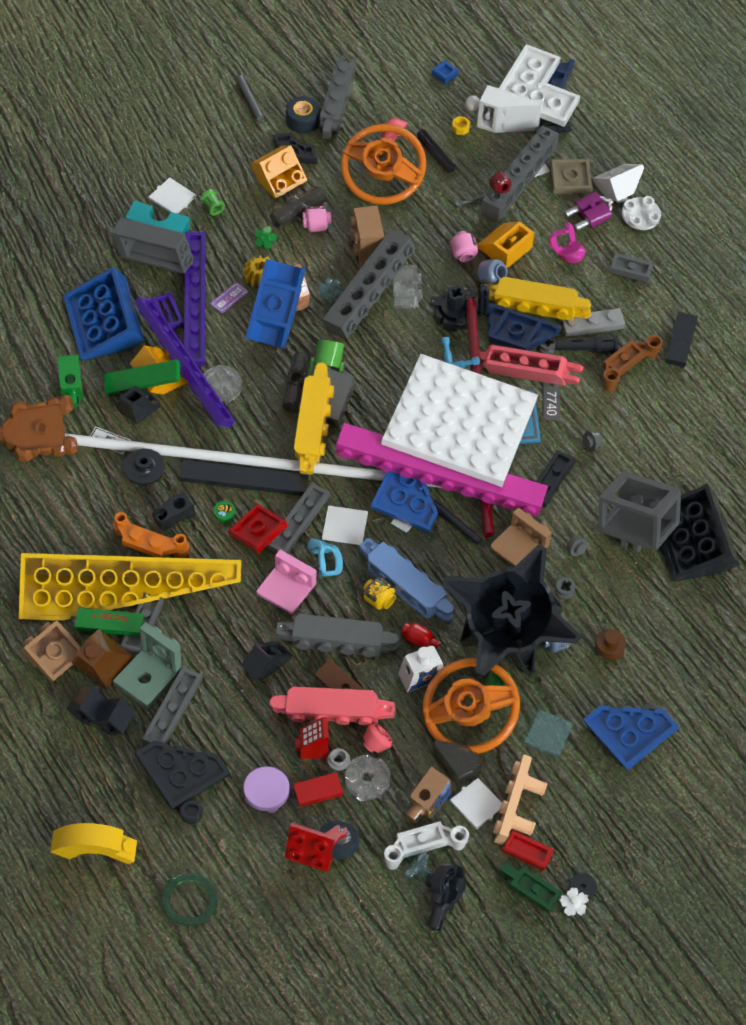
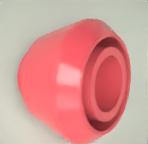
[363,723,392,753]

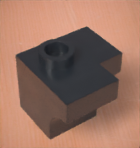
[116,386,161,424]

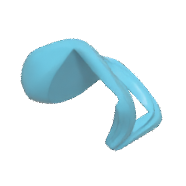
[307,538,343,577]

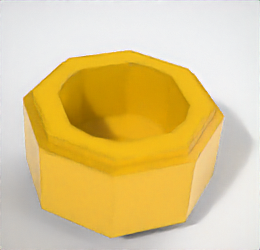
[451,116,470,135]

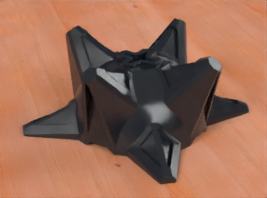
[442,545,581,676]

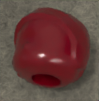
[489,172,512,194]

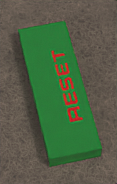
[74,608,144,637]

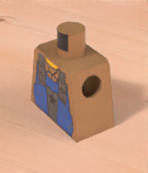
[406,767,452,823]

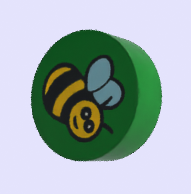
[214,501,235,523]

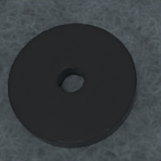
[569,873,597,899]

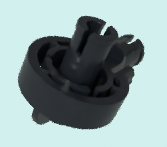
[425,863,466,931]

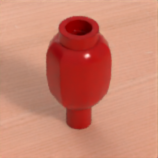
[401,622,441,649]

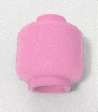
[302,205,331,232]
[450,231,478,262]

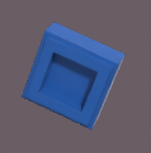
[432,60,459,84]

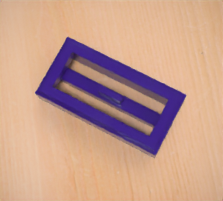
[152,292,184,330]

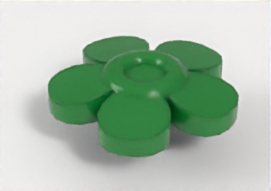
[255,226,277,249]

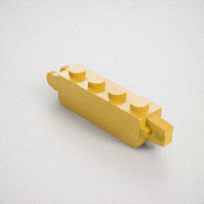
[484,277,591,321]
[294,363,334,475]

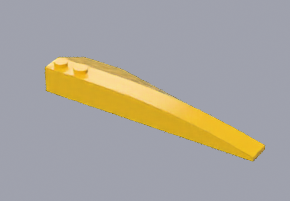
[19,553,241,620]

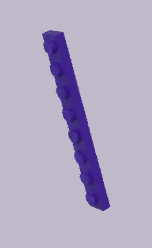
[184,232,206,366]
[134,297,235,427]

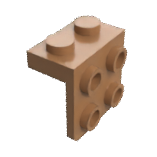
[491,508,552,567]

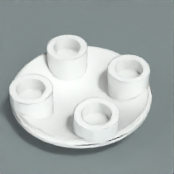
[622,196,661,230]

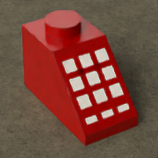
[295,717,329,759]

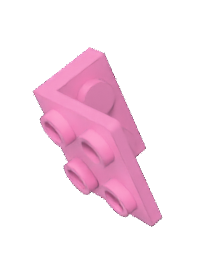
[257,550,317,614]

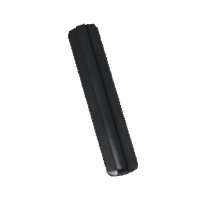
[417,129,456,173]

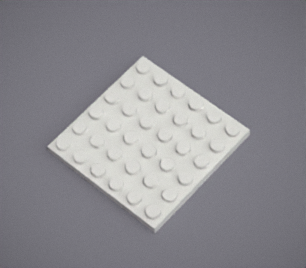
[381,354,538,487]

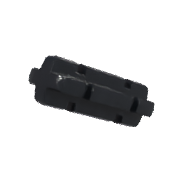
[534,121,572,134]
[478,284,490,316]

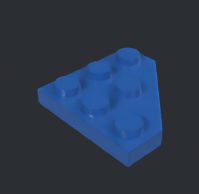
[370,471,438,533]
[583,705,679,771]

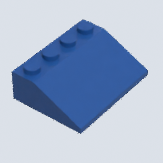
[63,267,144,360]

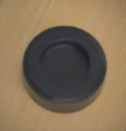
[180,800,203,824]

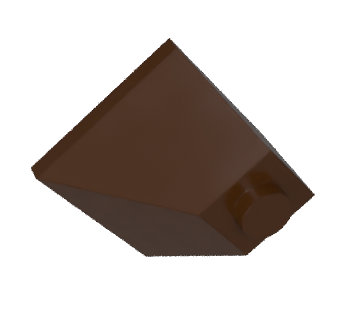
[71,629,134,690]

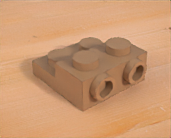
[20,620,80,683]

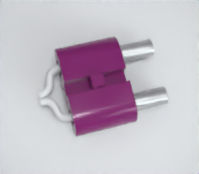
[564,191,613,231]

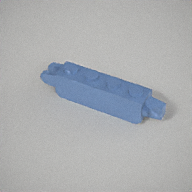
[359,538,454,622]

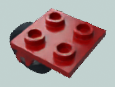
[284,821,360,872]

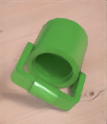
[308,339,344,376]

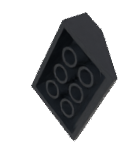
[661,483,740,582]

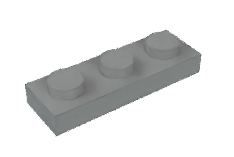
[561,308,625,337]

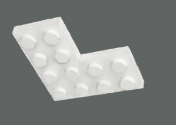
[499,44,580,127]

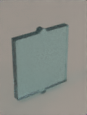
[525,710,574,757]

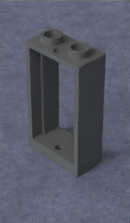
[112,218,193,274]

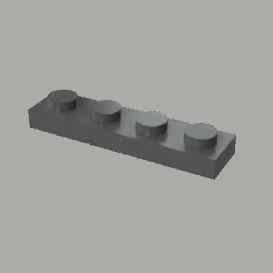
[267,483,330,554]
[142,666,203,745]

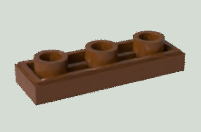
[315,659,364,690]

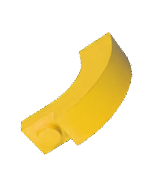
[50,823,137,864]

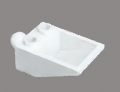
[466,85,542,133]

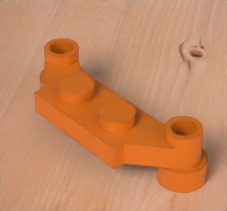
[113,512,189,558]

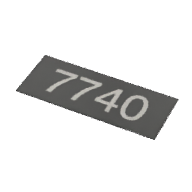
[543,386,560,421]

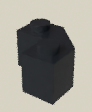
[67,686,136,735]

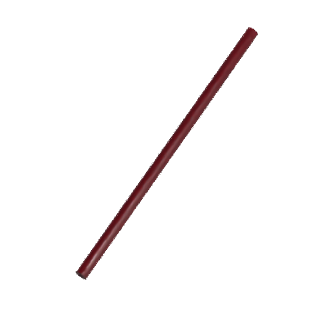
[465,298,494,537]

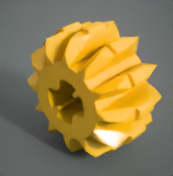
[243,254,270,288]

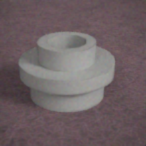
[327,748,350,771]

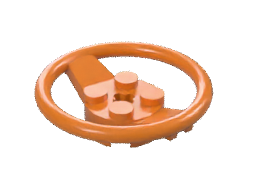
[341,124,426,205]
[423,658,520,755]

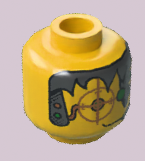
[363,577,396,610]

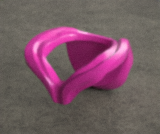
[549,222,585,263]

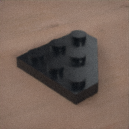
[135,741,230,810]

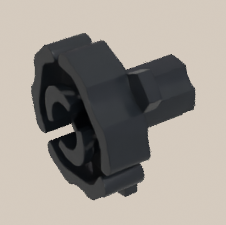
[430,285,478,332]

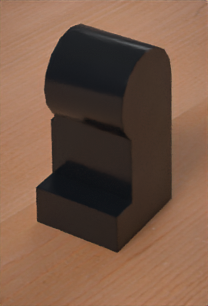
[152,491,196,530]

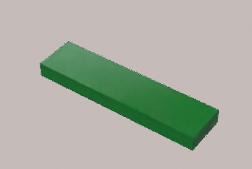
[105,360,180,395]

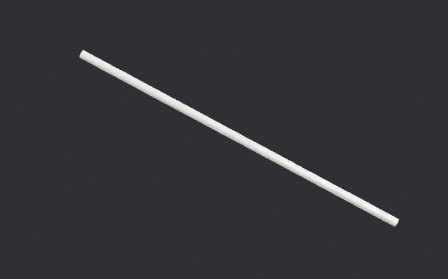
[65,433,441,488]

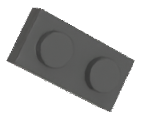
[610,253,654,283]

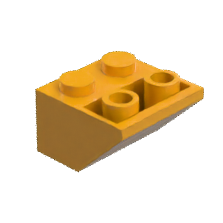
[250,145,308,198]
[477,221,534,268]
[130,345,188,394]

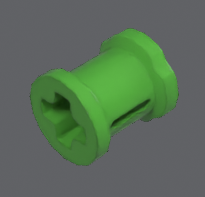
[200,189,225,216]

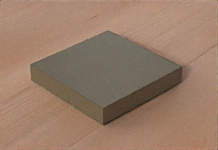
[550,159,593,194]

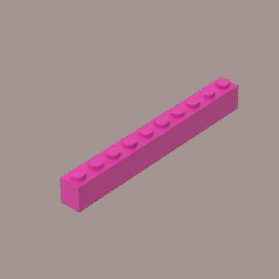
[335,423,548,517]

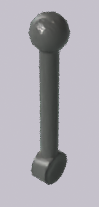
[455,193,488,208]

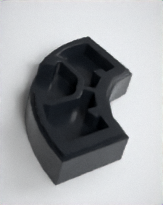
[273,133,317,164]

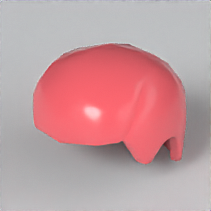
[381,118,408,142]

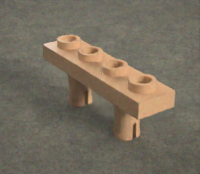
[493,755,547,845]

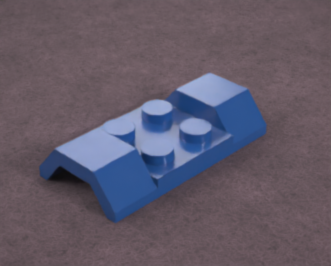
[246,259,306,349]

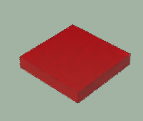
[228,503,288,554]

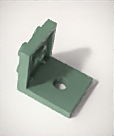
[113,622,182,710]

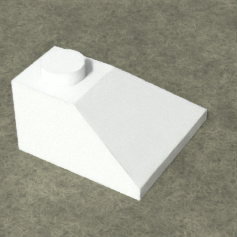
[592,164,644,203]

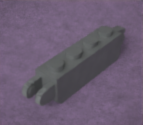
[320,55,357,140]
[276,614,399,657]

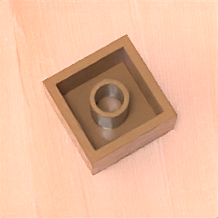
[350,205,384,264]

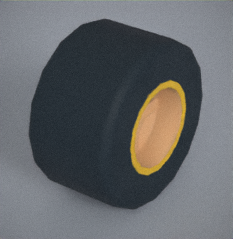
[286,96,320,133]

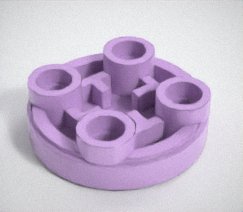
[243,767,289,813]

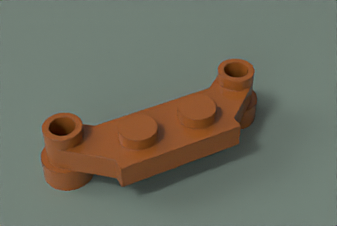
[603,335,663,392]

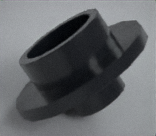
[123,448,165,485]

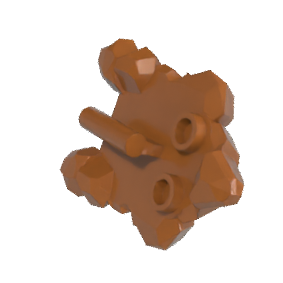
[0,395,78,462]

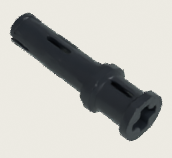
[556,335,618,353]

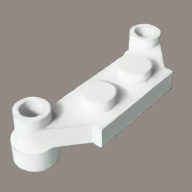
[384,821,469,870]

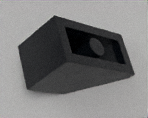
[241,641,293,679]

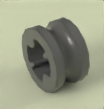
[538,336,557,354]
[555,577,575,600]

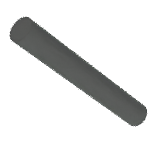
[236,75,264,121]

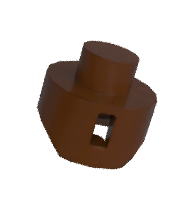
[595,629,626,660]

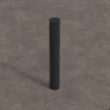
[433,499,483,545]

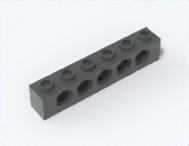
[481,125,559,224]
[323,229,415,339]

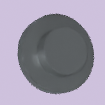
[582,431,601,452]
[567,536,587,557]

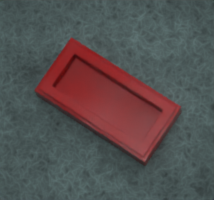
[293,772,343,807]
[502,830,554,871]

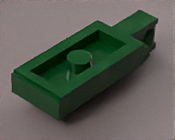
[498,862,562,914]

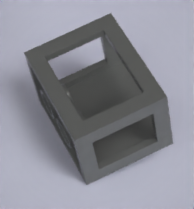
[598,470,681,553]

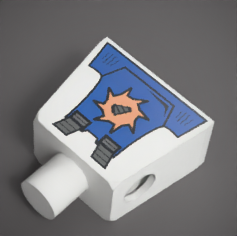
[398,646,446,693]

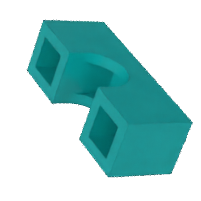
[125,201,190,236]

